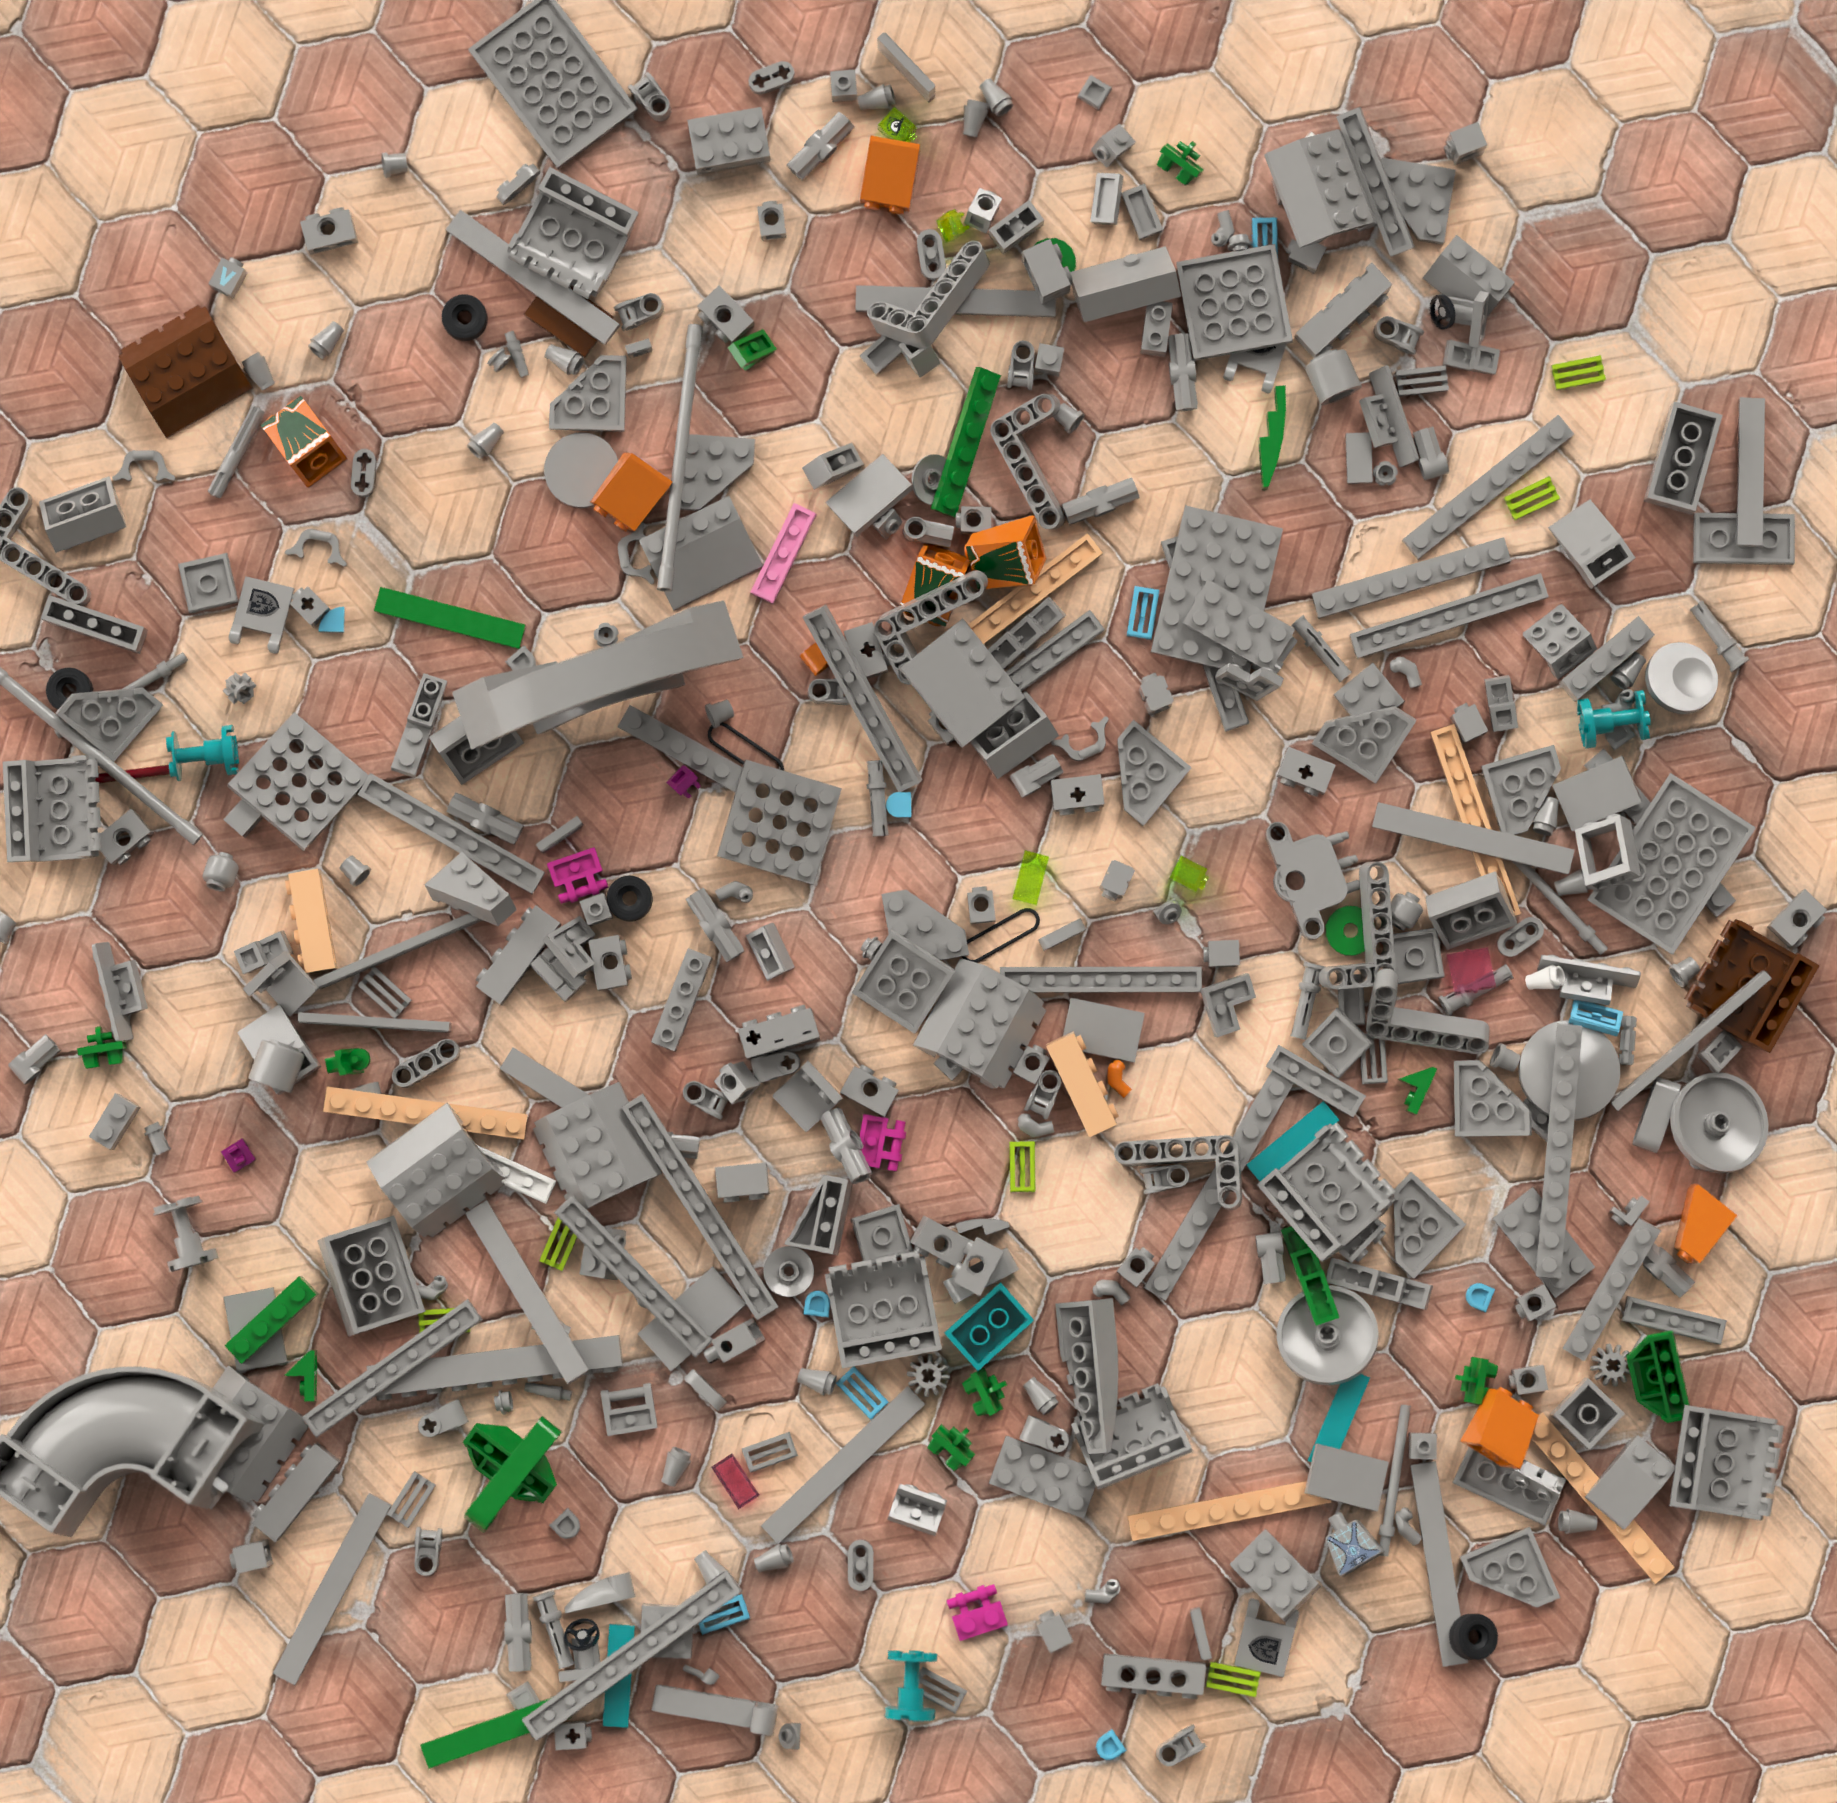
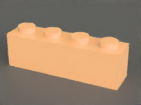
[285,869,338,974]
[1046,1031,1119,1138]

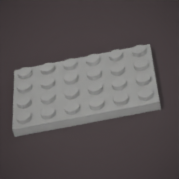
[468,0,638,169]
[1150,505,1283,673]
[1588,773,1756,955]

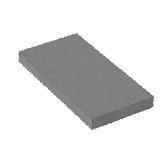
[1693,513,1795,565]
[638,1266,746,1371]
[1452,1447,1566,1526]

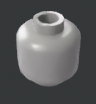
[202,852,239,891]
[1391,892,1423,931]

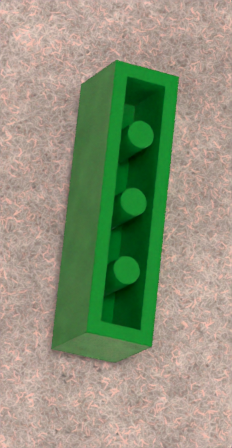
[224,1276,319,1364]

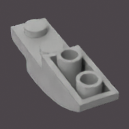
[391,673,447,778]

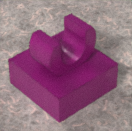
[666,765,700,798]
[221,1138,256,1173]

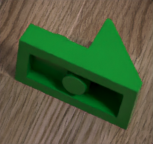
[728,329,777,370]
[1398,1067,1437,1115]
[284,1350,317,1401]

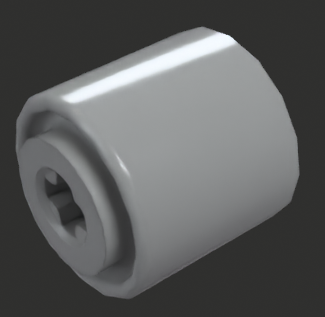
[1305,349,1362,405]
[248,1039,305,1093]

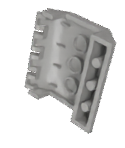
[1264,129,1378,248]
[507,167,639,299]
[3,755,102,862]
[913,958,1046,1089]
[533,1082,662,1210]
[367,1102,505,1237]
[1257,1123,1396,1262]
[825,1251,942,1368]
[213,1365,308,1503]
[1071,1383,1193,1490]
[1669,1405,1784,1520]

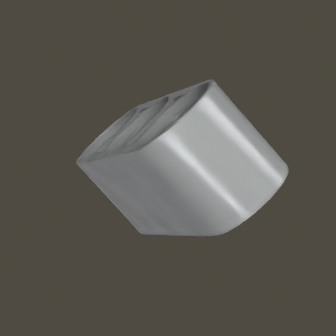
[392,1039,460,1088]
[1632,1077,1681,1153]
[943,1247,1019,1304]

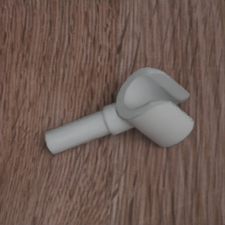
[683,1665,720,1685]

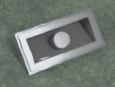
[746,923,794,981]

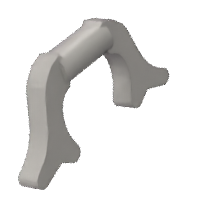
[112,450,176,481]
[617,522,654,584]
[285,529,347,567]
[1051,716,1109,761]

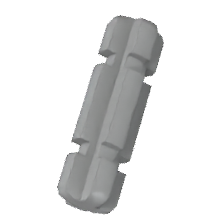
[1619,1016,1637,1065]

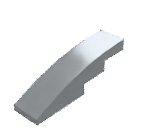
[988,597,1066,670]
[1326,1257,1433,1310]

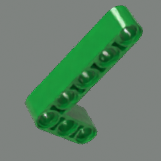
[464,1416,562,1533]

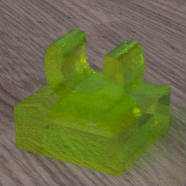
[936,209,970,243]

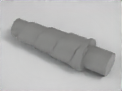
[504,331,529,377]
[524,1382,572,1401]

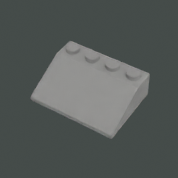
[639,496,763,611]
[899,619,1025,748]
[317,1215,425,1337]

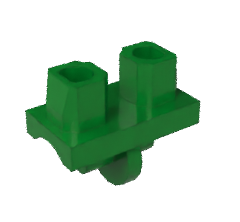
[1157,141,1204,186]
[77,1026,126,1069]
[325,1048,371,1076]
[1455,1357,1498,1405]
[962,1368,1007,1416]
[928,1424,975,1471]

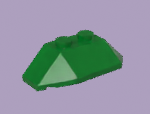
[1626,1331,1690,1423]
[463,1423,557,1503]

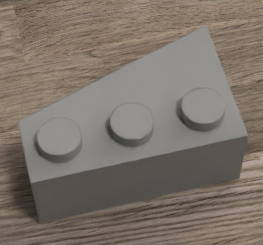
[425,852,517,926]
[784,1175,853,1255]

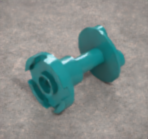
[1577,690,1651,749]
[166,725,239,781]
[885,1650,938,1721]

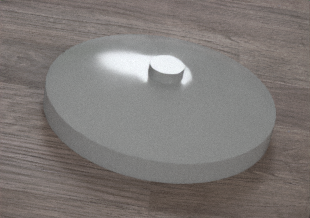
[1518,1020,1620,1121]
[1670,1072,1768,1173]
[1277,1285,1379,1385]

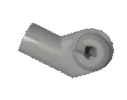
[1602,689,1634,712]
[1018,1113,1055,1137]
[417,1275,448,1300]
[1085,1579,1120,1604]

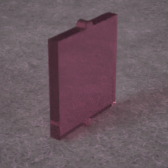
[1447,947,1496,995]

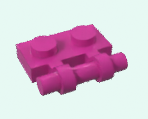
[547,847,609,904]
[860,1114,907,1171]
[946,1584,1008,1641]

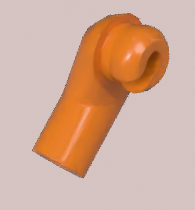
[1107,1060,1132,1098]

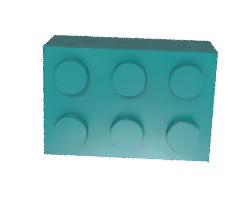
[944,1282,1034,1371]

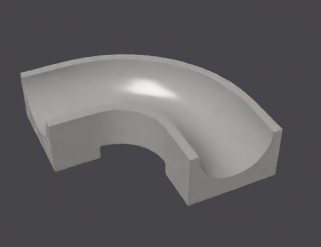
[452,600,744,750]
[0,1367,265,1537]

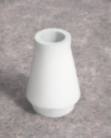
[1525,965,1565,990]

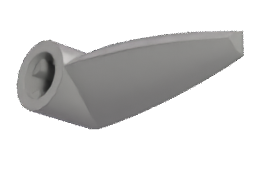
[565,1572,635,1614]

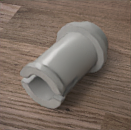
[144,1122,171,1156]

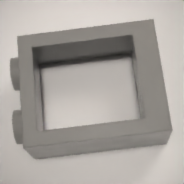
[1575,814,1641,892]

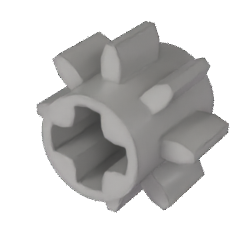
[223,672,256,704]

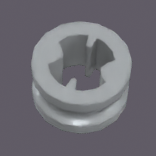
[487,348,512,373]

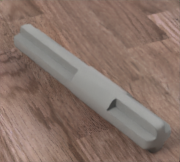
[208,406,264,498]

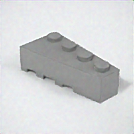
[1294,263,1392,358]

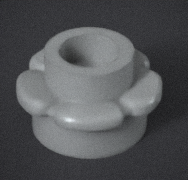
[1227,234,1252,252]
[1373,461,1398,486]
[594,623,618,647]
[861,937,883,960]
[494,1390,513,1415]

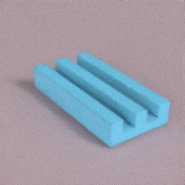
[1252,217,1278,258]
[1127,586,1160,640]
[1568,1000,1623,1037]
[836,1366,889,1420]
[699,1594,750,1635]

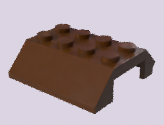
[118,305,253,438]
[1684,919,1820,1053]

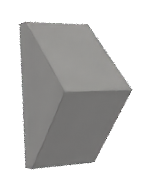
[1697,1030,1743,1073]

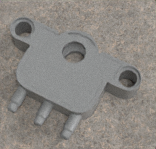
[1265,822,1360,940]

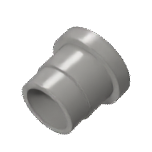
[381,152,408,178]
[1053,403,1084,434]
[705,699,735,728]
[340,855,371,887]
[0,913,16,944]
[1669,957,1700,987]
[1490,1043,1520,1072]

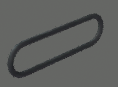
[708,722,784,771]
[962,908,1040,963]

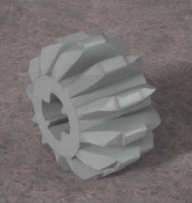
[1590,1344,1630,1387]
[907,1354,950,1397]

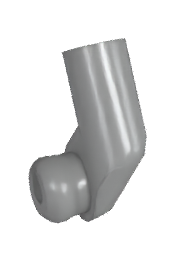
[1211,210,1234,247]
[1390,657,1422,689]
[715,881,753,903]
[1093,1279,1130,1306]
[1395,1507,1422,1546]

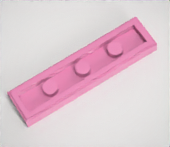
[750,503,817,604]

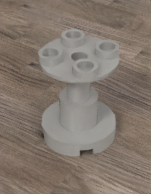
[153,1196,219,1272]

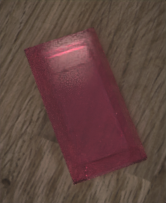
[711,1453,760,1509]

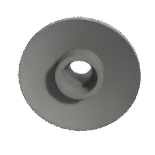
[912,454,946,504]
[763,1246,814,1297]

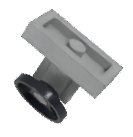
[1430,291,1490,348]
[558,1618,600,1682]

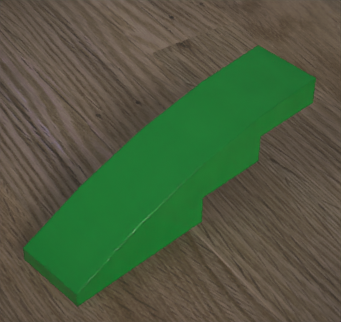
[1258,385,1286,490]
[1281,1226,1340,1326]

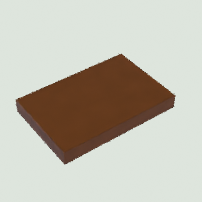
[524,286,614,358]

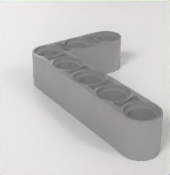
[867,241,990,348]
[990,394,1065,529]
[0,487,91,606]
[874,570,988,685]
[1318,862,1396,990]
[1366,969,1490,1054]
[1114,1135,1243,1211]
[652,1685,778,1736]

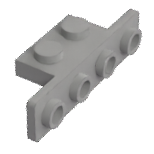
[1359,366,1419,467]
[92,942,148,1042]
[1537,955,1641,1005]

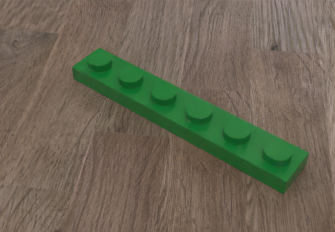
[931,367,1001,518]

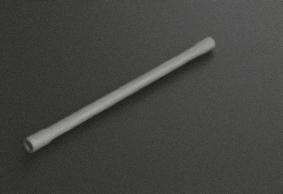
[657,324,703,592]
[0,667,203,845]

